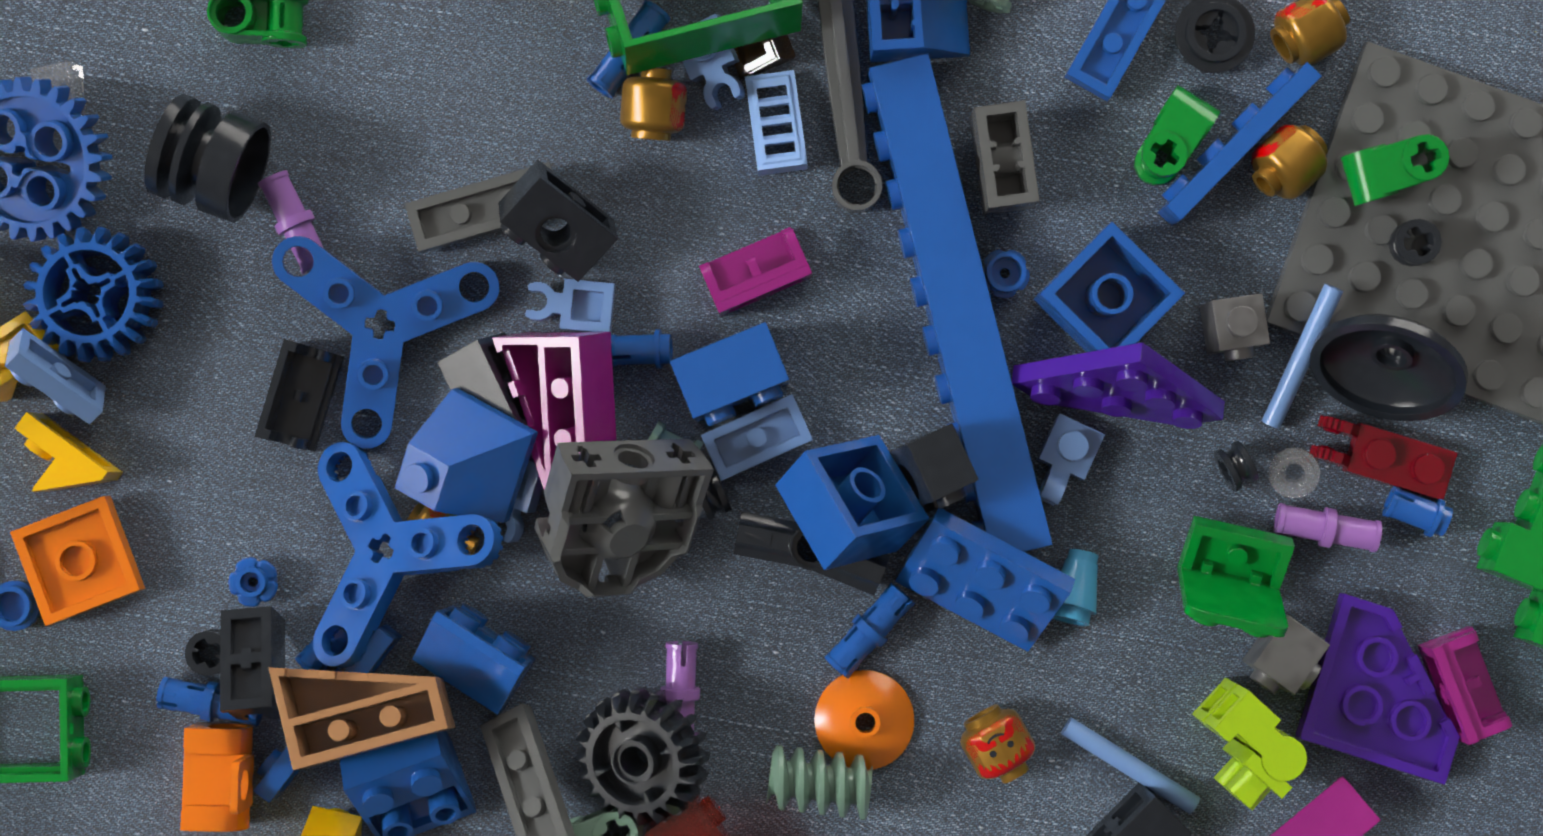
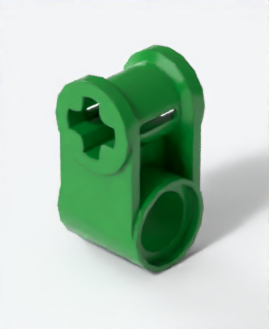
[207,0,309,48]
[1134,85,1221,186]
[1340,134,1449,206]

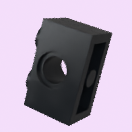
[498,159,618,282]
[890,423,979,513]

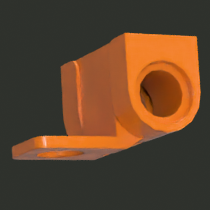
[180,722,254,832]

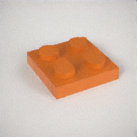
[10,495,146,626]

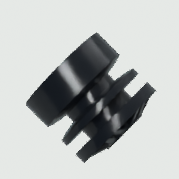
[144,94,271,223]

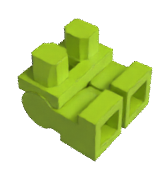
[1192,678,1307,811]

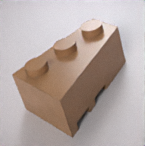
[268,667,456,770]

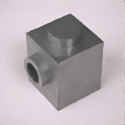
[1200,293,1270,361]
[1242,615,1330,695]

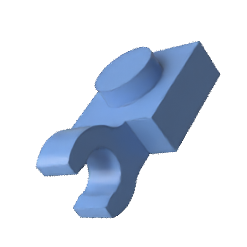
[1036,413,1105,506]

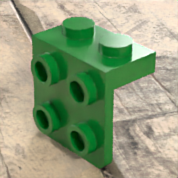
[1177,516,1295,638]

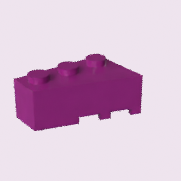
[492,332,617,490]

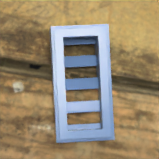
[745,70,808,176]

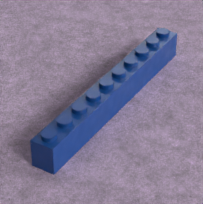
[861,53,1053,552]

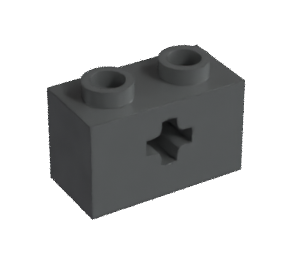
[969,100,1040,216]

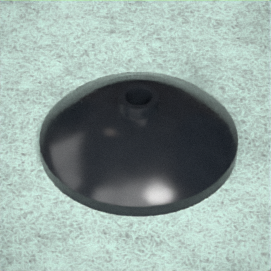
[1310,314,1468,421]

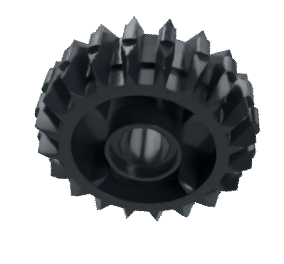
[574,686,711,826]

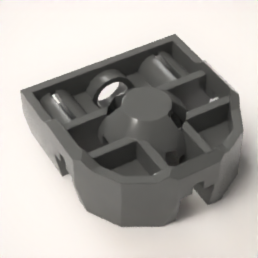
[534,439,714,597]

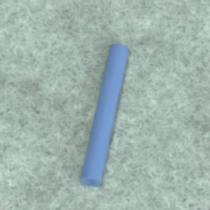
[1261,283,1344,429]
[1061,717,1200,814]

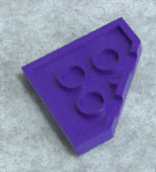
[1012,342,1225,429]
[1295,593,1460,785]

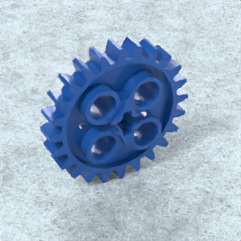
[0,76,113,242]

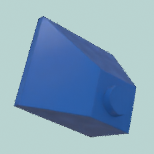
[395,388,538,523]

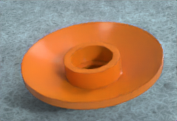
[814,670,914,770]

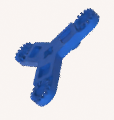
[272,236,499,449]
[313,442,504,668]

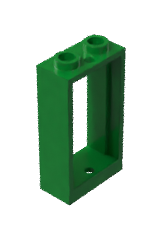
[594,0,803,75]
[0,674,91,783]

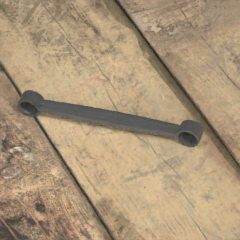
[817,0,882,214]

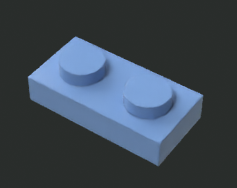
[5,328,106,424]
[701,394,813,481]

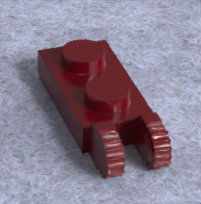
[1308,415,1458,500]

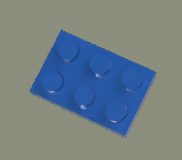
[895,507,1075,652]

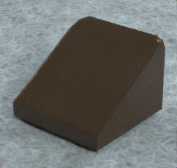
[734,35,796,79]

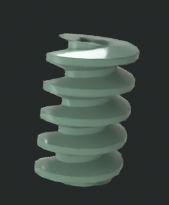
[766,744,873,820]

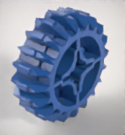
[23,227,164,362]

